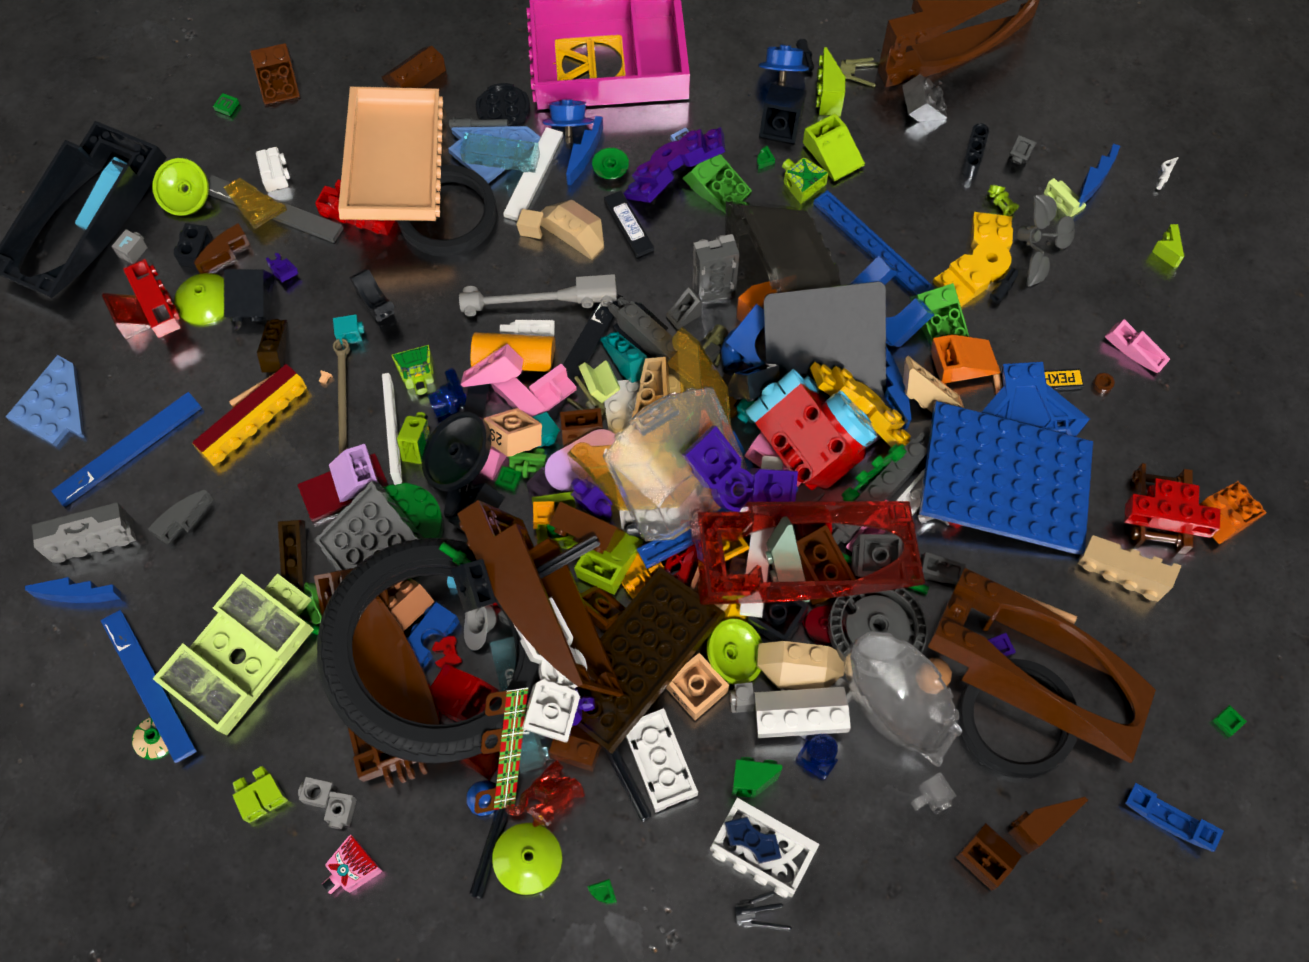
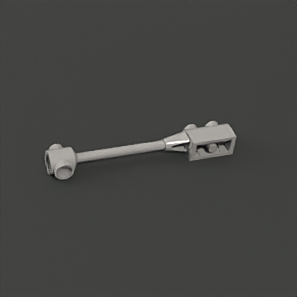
[459,274,617,316]

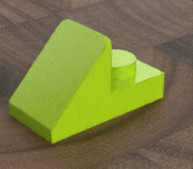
[1152,224,1184,267]

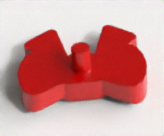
[432,636,462,668]

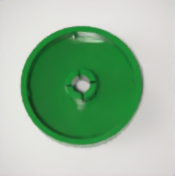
[383,483,444,538]

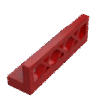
[664,519,700,588]

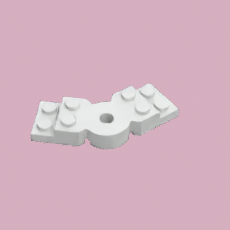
[514,597,587,742]

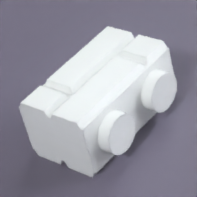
[256,147,290,192]

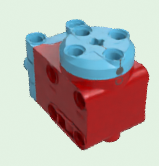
[746,369,877,490]

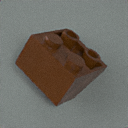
[956,823,1022,891]

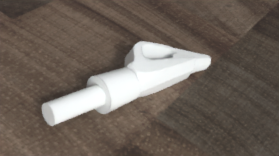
[1156,157,1179,190]

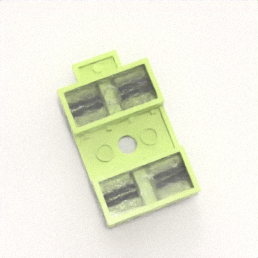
[153,573,314,735]

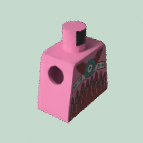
[322,835,382,894]

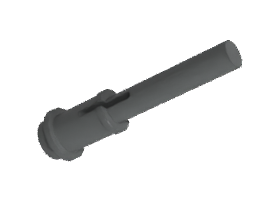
[449,116,509,130]

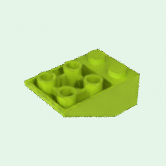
[816,47,845,116]
[803,113,865,181]
[574,533,644,595]

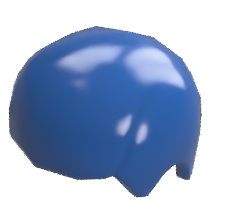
[466,780,496,816]

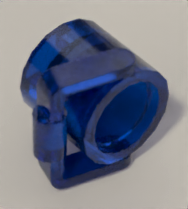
[427,382,461,418]
[796,734,838,779]

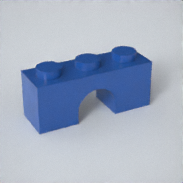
[408,602,459,669]

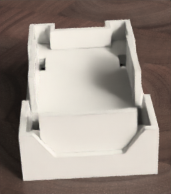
[626,708,698,813]

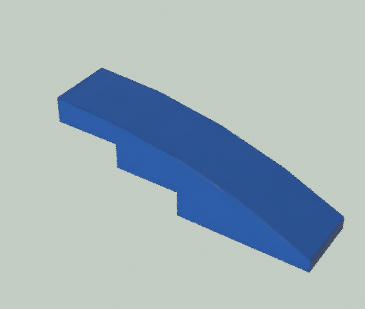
[566,116,603,185]
[1078,144,1120,207]
[884,347,911,429]
[25,577,121,603]

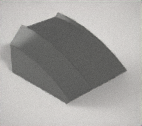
[851,534,906,581]

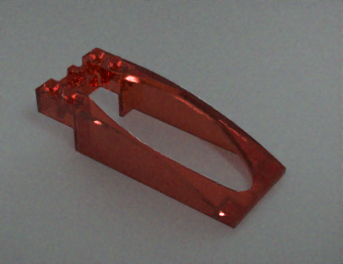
[690,501,925,605]

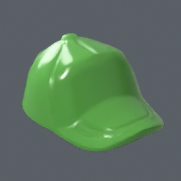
[304,582,322,624]

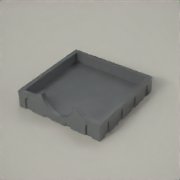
[314,481,424,571]

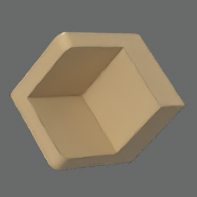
[516,209,544,239]

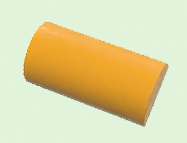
[471,332,556,372]

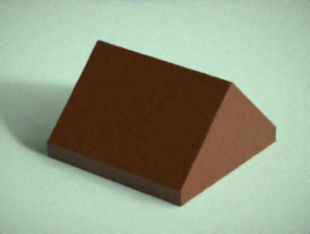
[580,586,626,633]

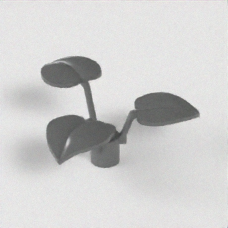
[1017,195,1075,286]

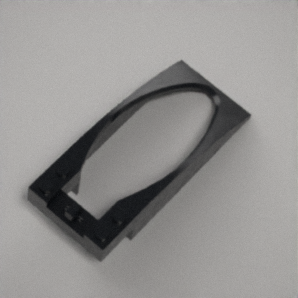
[0,121,167,298]

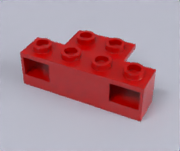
[315,179,396,236]
[123,259,180,338]
[1124,478,1221,538]

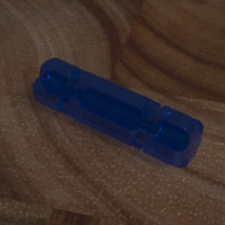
[445,368,467,405]

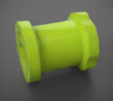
[993,191,1019,216]

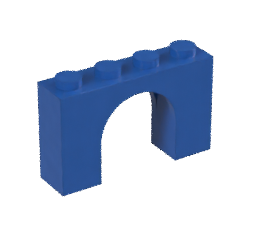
[850,256,934,347]
[726,304,766,367]

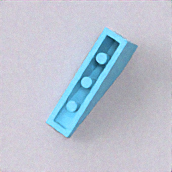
[75,157,127,230]

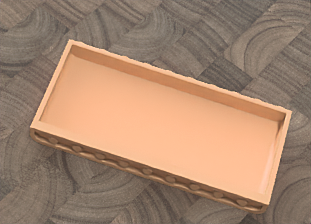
[338,87,443,221]

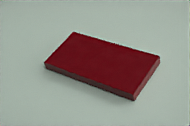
[297,453,388,522]

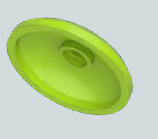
[153,158,209,216]
[174,273,224,325]
[707,619,762,685]
[492,823,562,895]

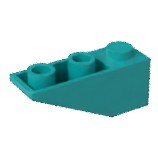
[600,332,647,383]

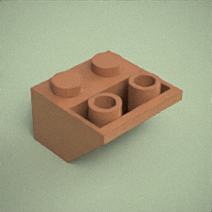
[387,578,435,631]

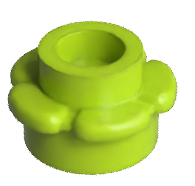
[987,185,1005,198]

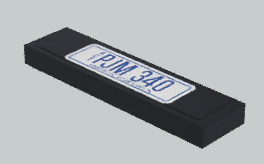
[604,190,654,258]

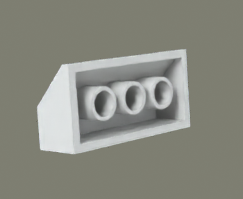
[754,687,851,738]

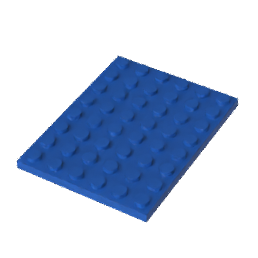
[919,401,1093,555]

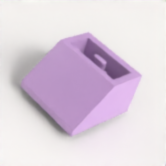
[329,444,379,502]

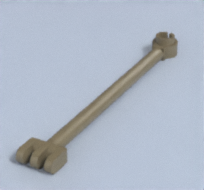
[333,339,350,455]

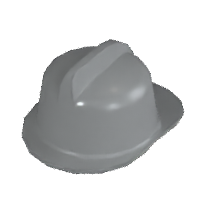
[464,604,496,650]

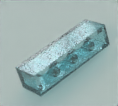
[460,133,540,173]

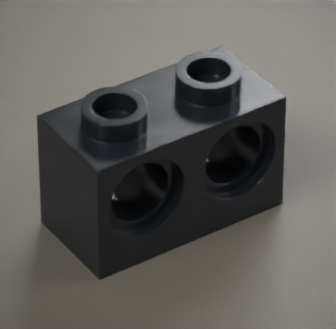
[174,223,213,268]

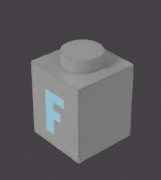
[112,230,148,264]

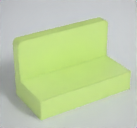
[1044,179,1086,217]
[579,360,620,403]

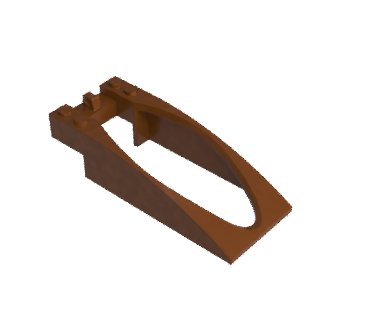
[878,0,1040,87]
[457,500,624,697]
[928,568,1156,763]

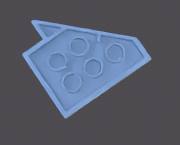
[448,126,540,183]
[6,355,84,447]

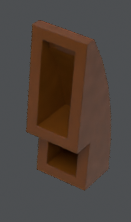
[194,223,250,274]

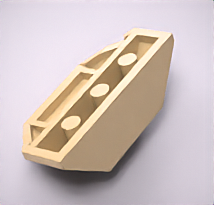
[541,199,604,260]
[903,356,964,413]
[757,641,844,690]

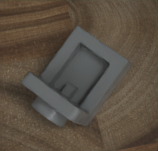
[1009,135,1036,165]

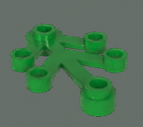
[841,444,907,506]

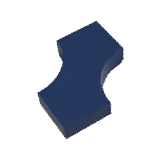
[724,817,782,864]

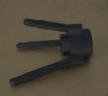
[735,891,792,931]

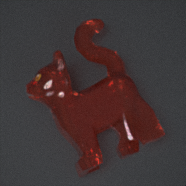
[506,760,585,827]

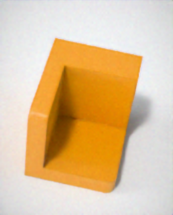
[533,501,555,529]

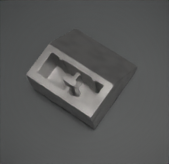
[902,74,948,122]

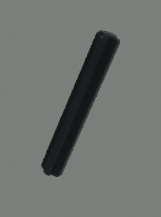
[536,534,600,579]
[603,747,651,821]
[469,807,509,899]

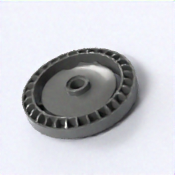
[828,579,928,677]

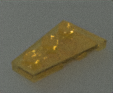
[224,178,287,229]

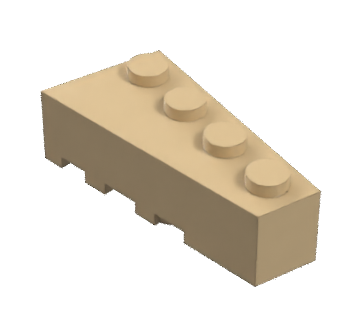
[628,357,672,445]
[1078,535,1181,602]

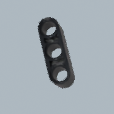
[962,123,989,177]

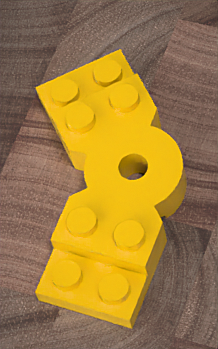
[933,212,1013,307]
[810,362,911,448]

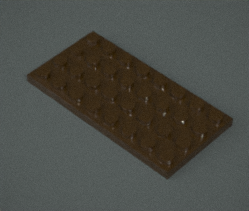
[576,568,726,754]

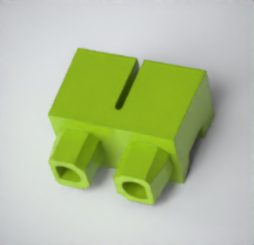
[233,766,288,823]

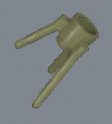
[841,57,879,87]
[690,324,728,366]
[567,376,606,415]

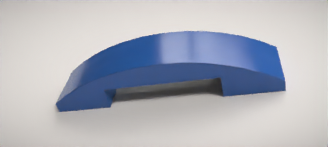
[1125,783,1224,852]

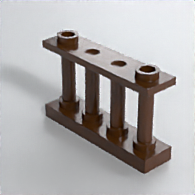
[1131,463,1193,555]

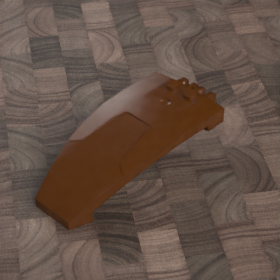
[326,595,442,788]

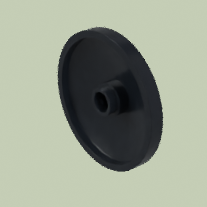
[422,412,492,491]

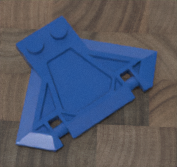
[981,362,1090,437]

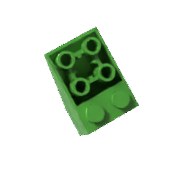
[683,154,752,215]
[910,283,970,346]

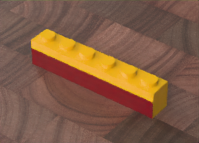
[192,364,307,466]

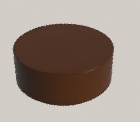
[1092,373,1115,394]

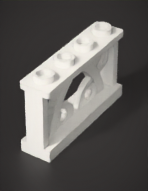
[710,798,819,898]

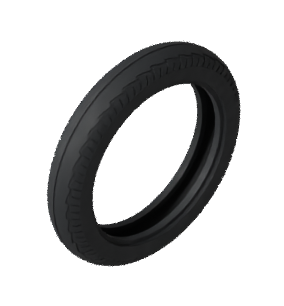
[317,538,541,763]

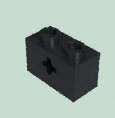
[451,559,496,613]

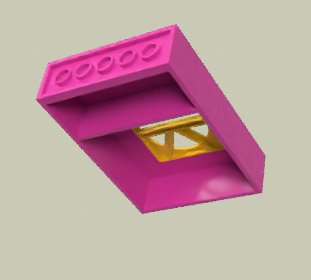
[527,0,690,110]

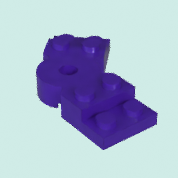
[623,127,725,203]
[682,425,798,514]

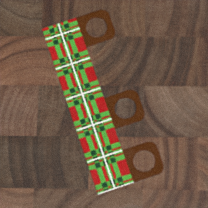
[474,688,528,814]

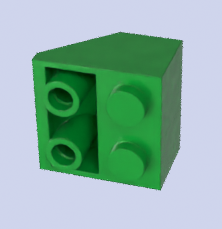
[731,757,782,799]

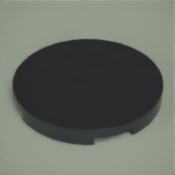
[476,83,530,126]

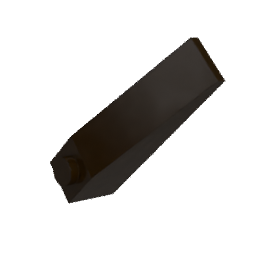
[278,520,306,593]

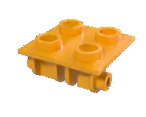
[621,544,664,599]

